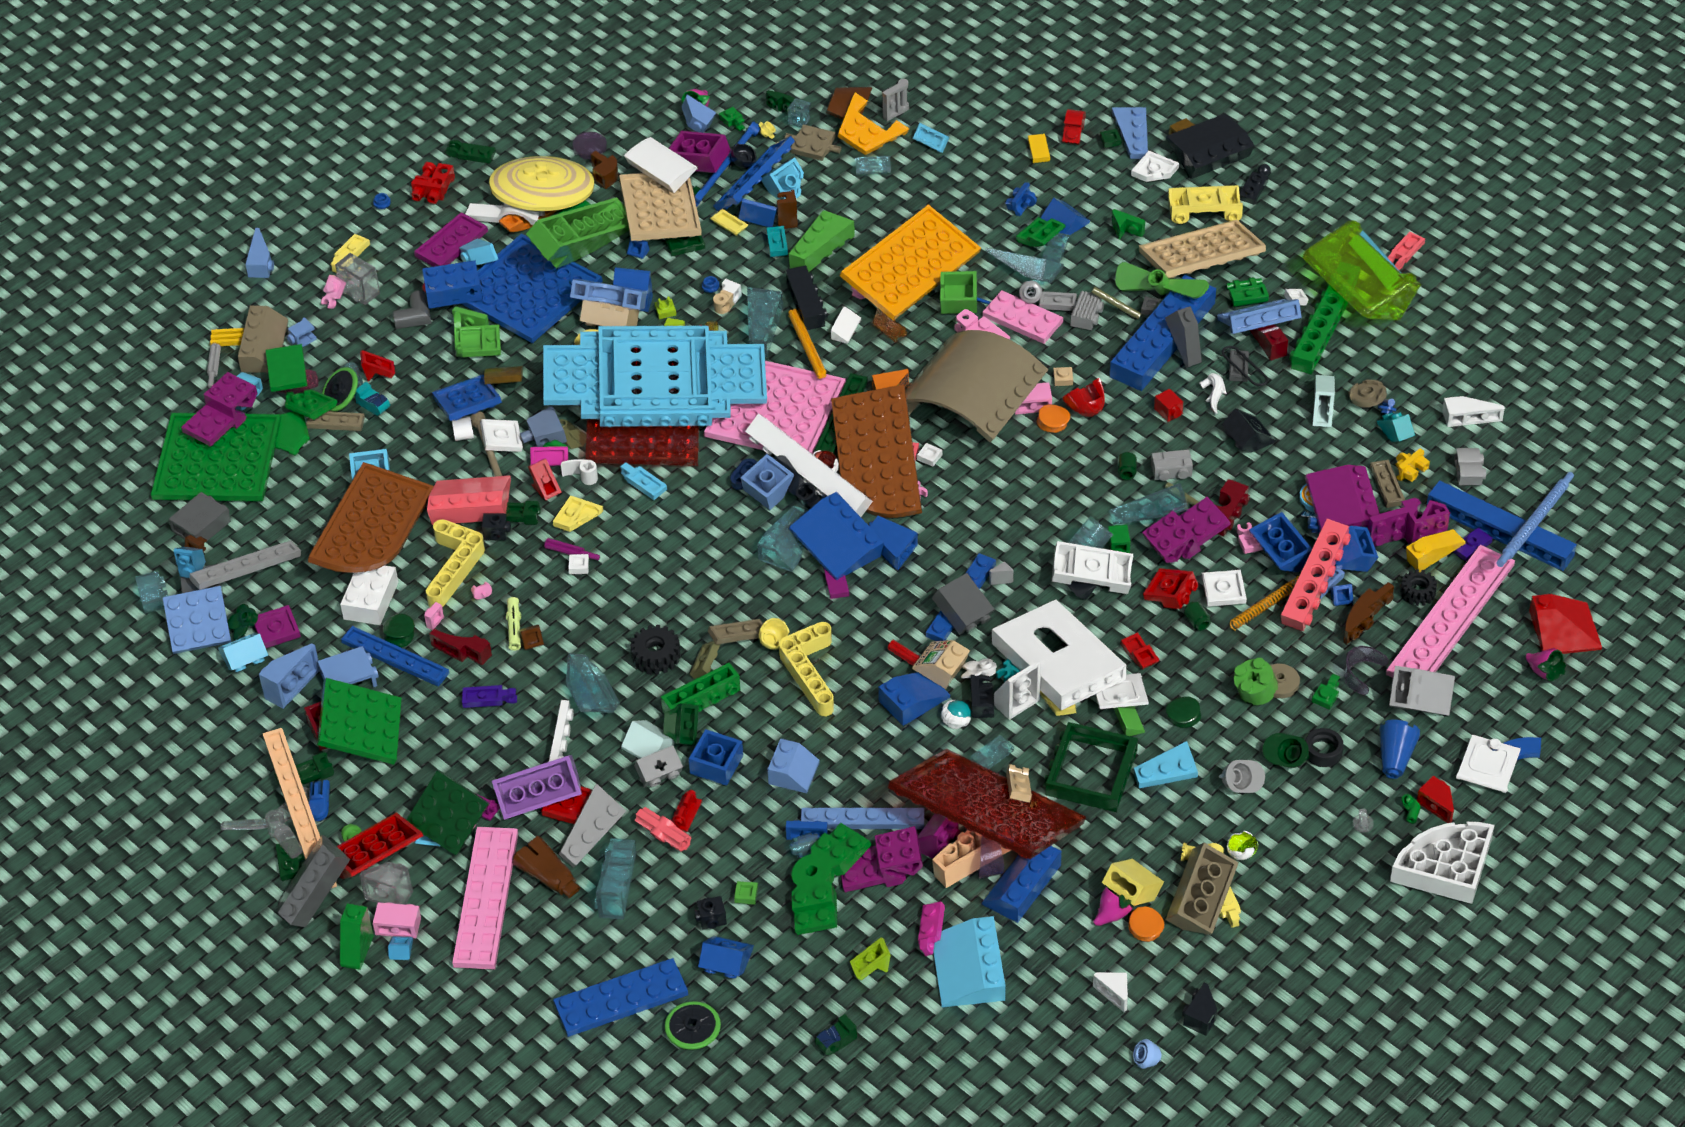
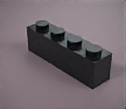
[785,265,828,330]

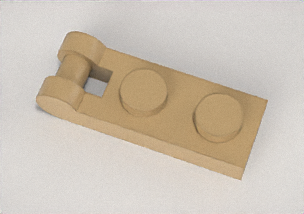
[1006,764,1032,803]

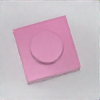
[424,602,444,630]

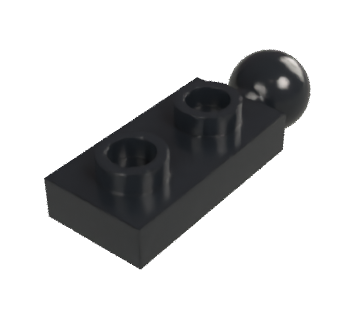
[1239,164,1271,205]

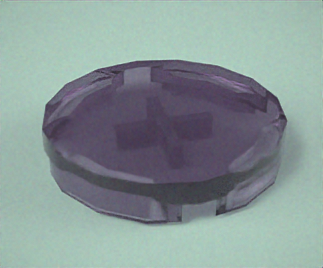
[572,132,607,159]

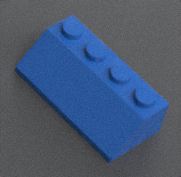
[982,842,1061,923]

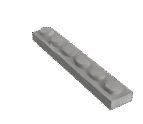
[190,540,301,590]

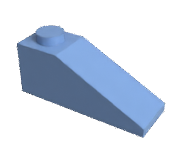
[245,228,274,278]

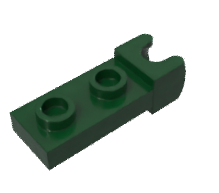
[506,501,541,525]
[274,752,334,792]

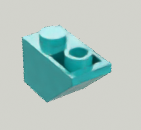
[1377,412,1415,442]

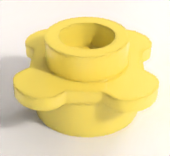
[759,121,776,139]

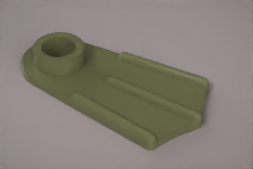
[559,419,589,449]

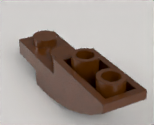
[1344,582,1394,645]

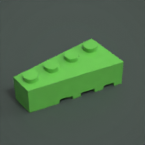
[789,210,855,272]

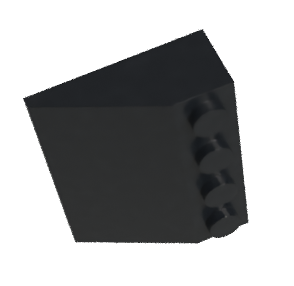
[1166,113,1255,179]

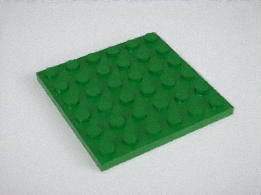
[151,413,281,501]

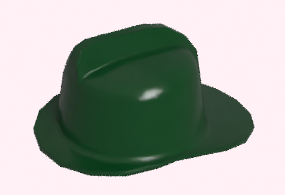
[1263,733,1309,768]

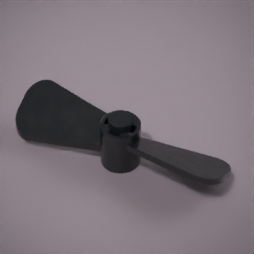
[775,455,821,508]

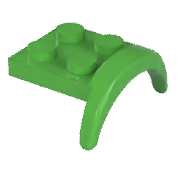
[454,311,501,357]

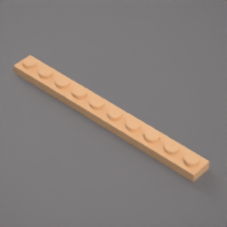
[263,728,337,888]

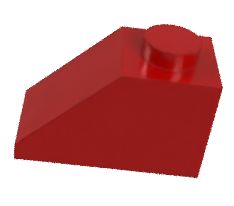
[1417,776,1454,823]

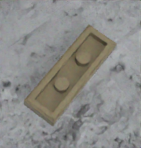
[306,411,365,431]
[1370,460,1405,508]
[708,619,763,645]

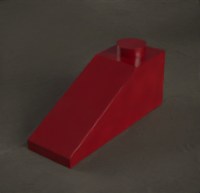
[1250,324,1288,361]

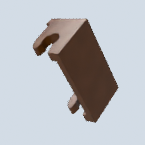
[777,190,798,229]

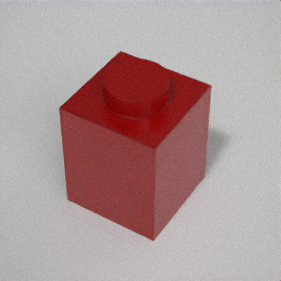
[1154,388,1183,422]

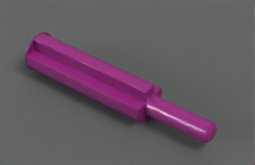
[545,537,600,560]

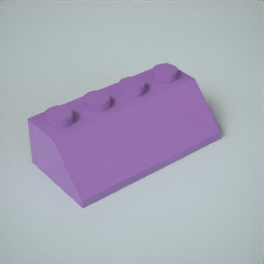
[492,755,582,820]

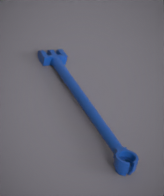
[694,121,761,207]

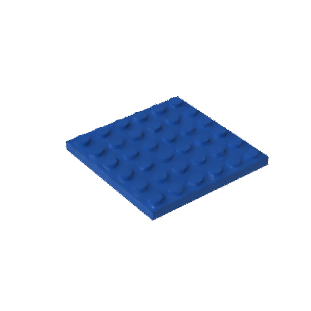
[461,234,603,343]

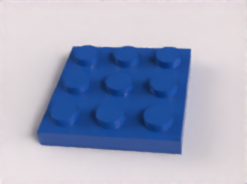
[432,374,502,421]

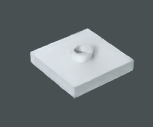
[480,419,523,452]
[1202,570,1247,607]

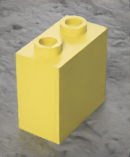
[1102,859,1164,906]

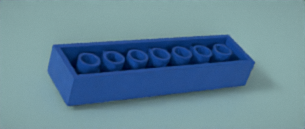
[1110,275,1216,391]

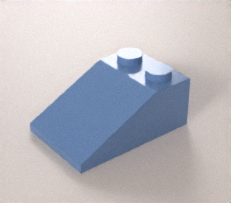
[259,643,320,709]

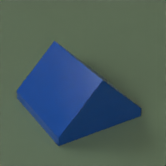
[1041,197,1090,239]
[738,199,777,227]

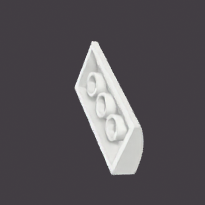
[624,137,697,193]

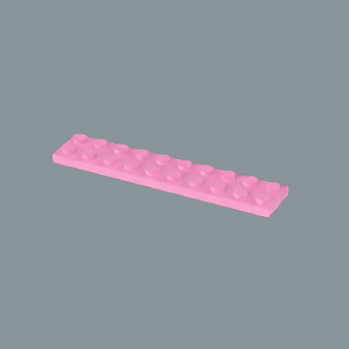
[1386,545,1515,678]

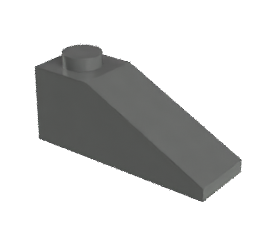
[1165,306,1202,368]

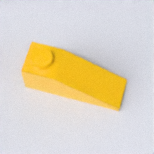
[1406,529,1466,572]

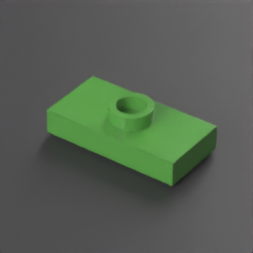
[452,307,489,326]

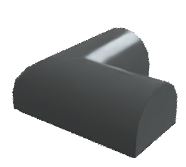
[393,291,432,329]

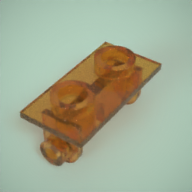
[873,308,907,343]

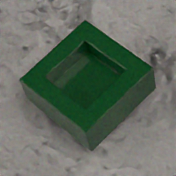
[1100,129,1122,148]

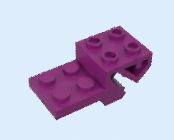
[182,372,258,446]
[1142,497,1231,563]
[1368,498,1450,546]
[841,826,923,892]

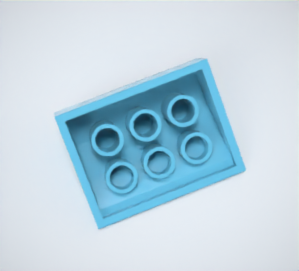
[933,916,1006,1007]

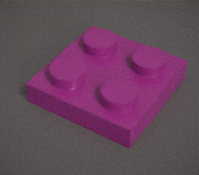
[254,605,301,648]

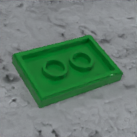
[266,344,308,392]

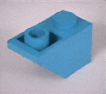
[173,547,206,578]

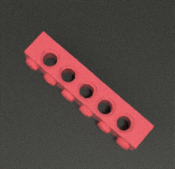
[1281,519,1351,632]

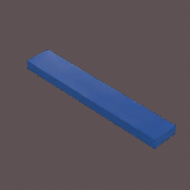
[341,626,449,687]

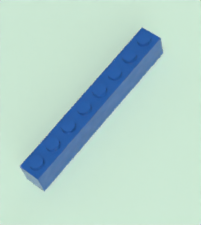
[1427,480,1577,571]

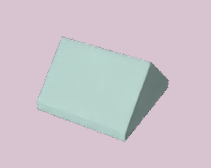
[621,720,675,759]

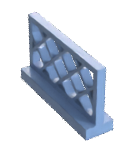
[1217,299,1302,334]

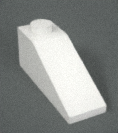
[1442,396,1505,427]

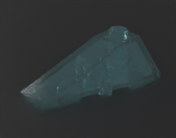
[985,248,1064,285]

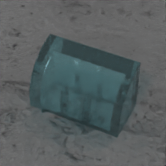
[1068,516,1113,549]

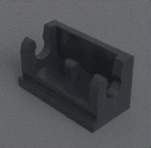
[971,674,994,718]

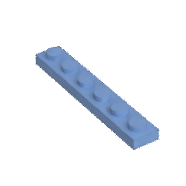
[801,808,924,829]

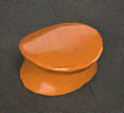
[1037,404,1070,433]
[1128,906,1164,942]

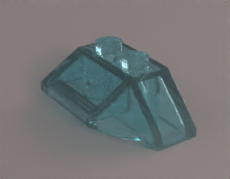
[566,653,620,713]

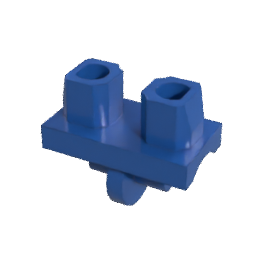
[1005,183,1037,216]

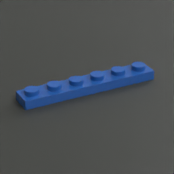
[926,553,996,641]

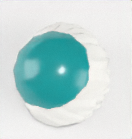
[941,700,971,729]

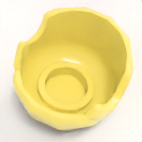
[758,618,789,650]

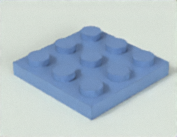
[163,586,231,654]

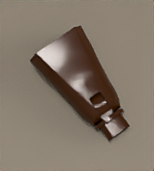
[512,836,580,898]

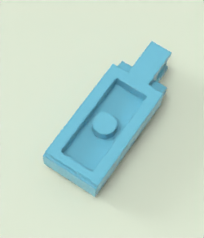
[620,462,667,500]

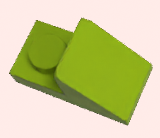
[850,937,891,980]

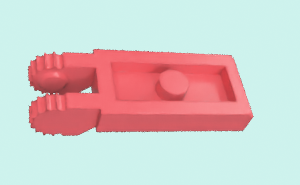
[1388,232,1425,270]

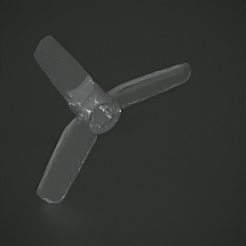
[221,787,309,858]

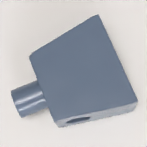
[520,406,567,447]

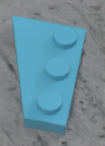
[1134,741,1198,788]

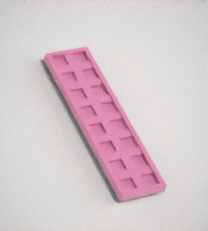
[452,827,518,969]

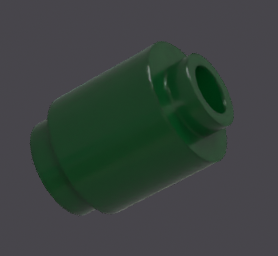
[1118,452,1137,480]
[1184,602,1211,631]

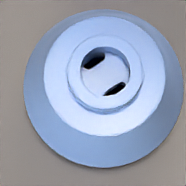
[1133,1039,1161,1069]

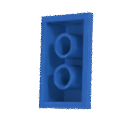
[1249,512,1312,572]

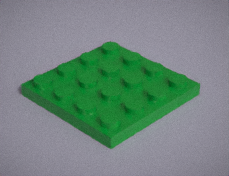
[317,678,402,765]

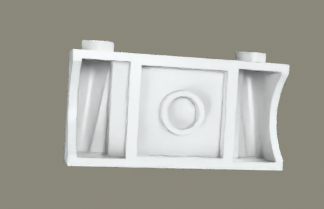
[1052,541,1133,594]

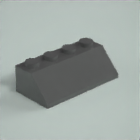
[278,835,350,927]

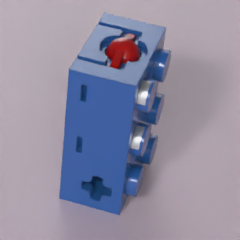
[422,260,482,308]

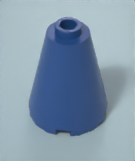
[1379,720,1420,779]

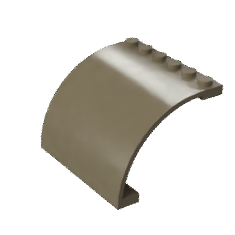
[905,330,1049,442]

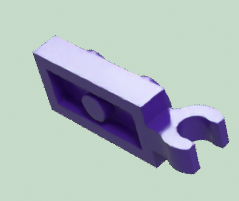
[462,685,517,708]

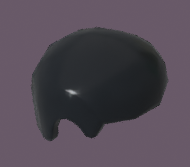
[731,143,757,169]

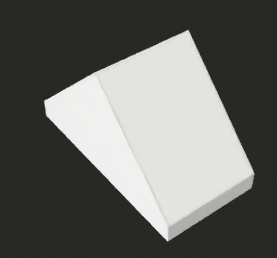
[1093,972,1128,1012]

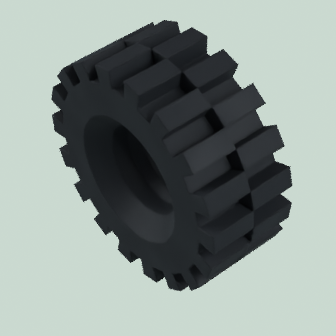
[630,625,681,675]

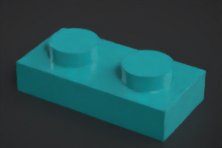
[767,226,788,257]

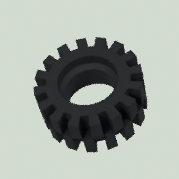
[1400,569,1437,606]

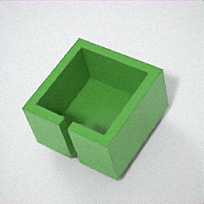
[940,271,977,314]

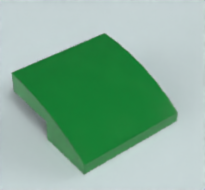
[1016,217,1065,247]

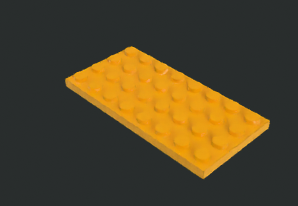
[840,204,981,321]

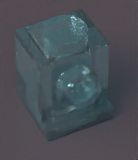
[787,98,811,128]

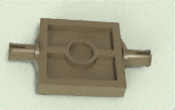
[785,124,841,161]

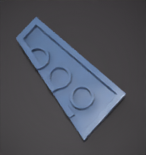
[1112,107,1148,159]

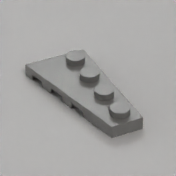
[559,784,626,868]

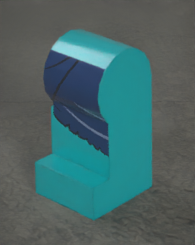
[355,382,390,416]

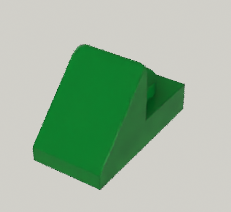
[1112,209,1145,240]

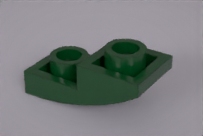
[766,90,800,117]

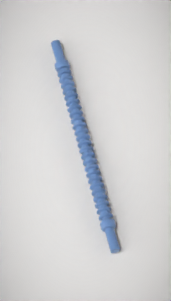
[1496,472,1574,567]

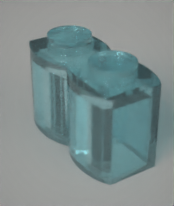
[135,571,168,613]

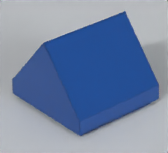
[627,238,650,259]
[1330,584,1354,606]

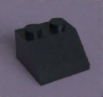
[1221,408,1277,453]

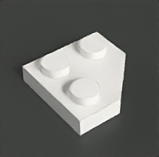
[1131,151,1179,182]

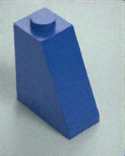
[868,516,918,570]

